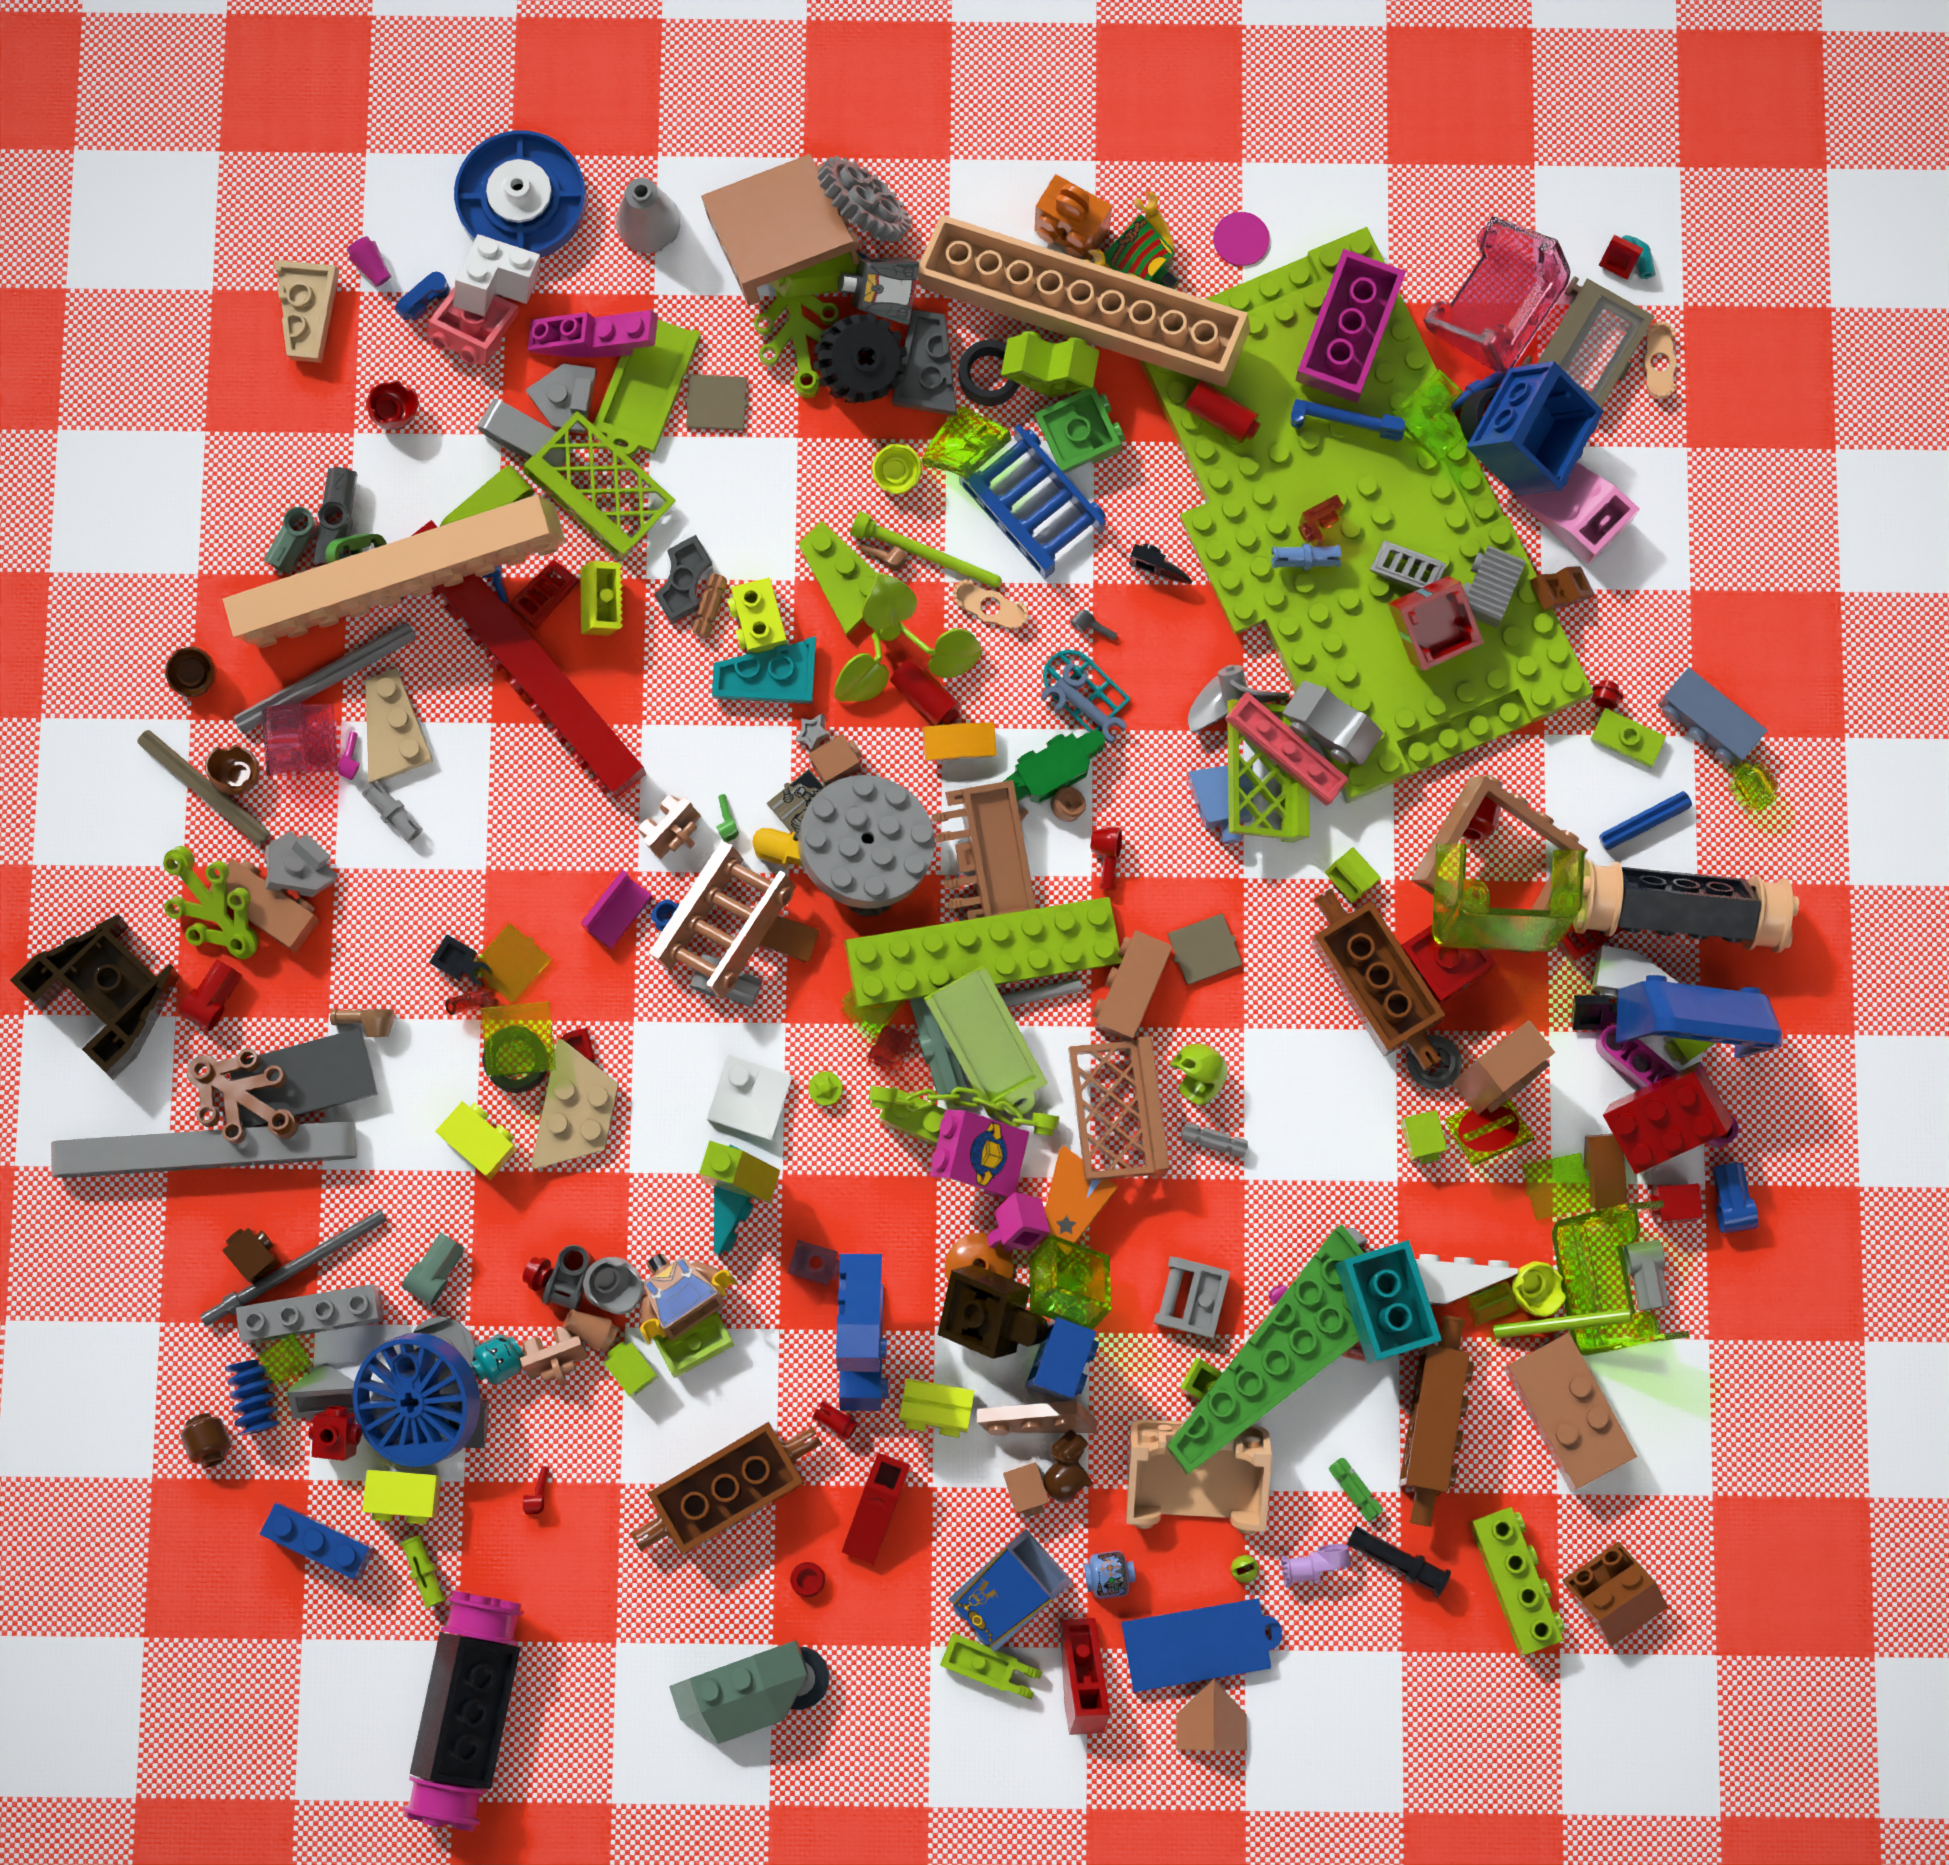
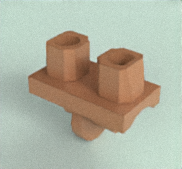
[638,795,701,860]
[520,1326,589,1386]

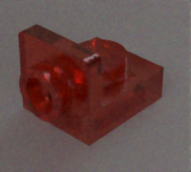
[1298,495,1344,547]

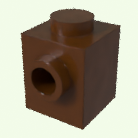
[222,1228,281,1284]

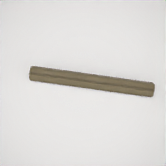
[137,730,271,846]

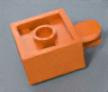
[1034,174,1113,261]

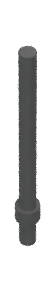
[199,1209,387,1327]

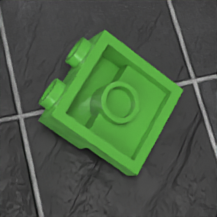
[1034,386,1126,474]

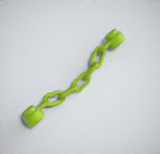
[868,1086,1060,1136]

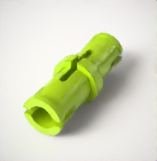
[400,1535,446,1609]

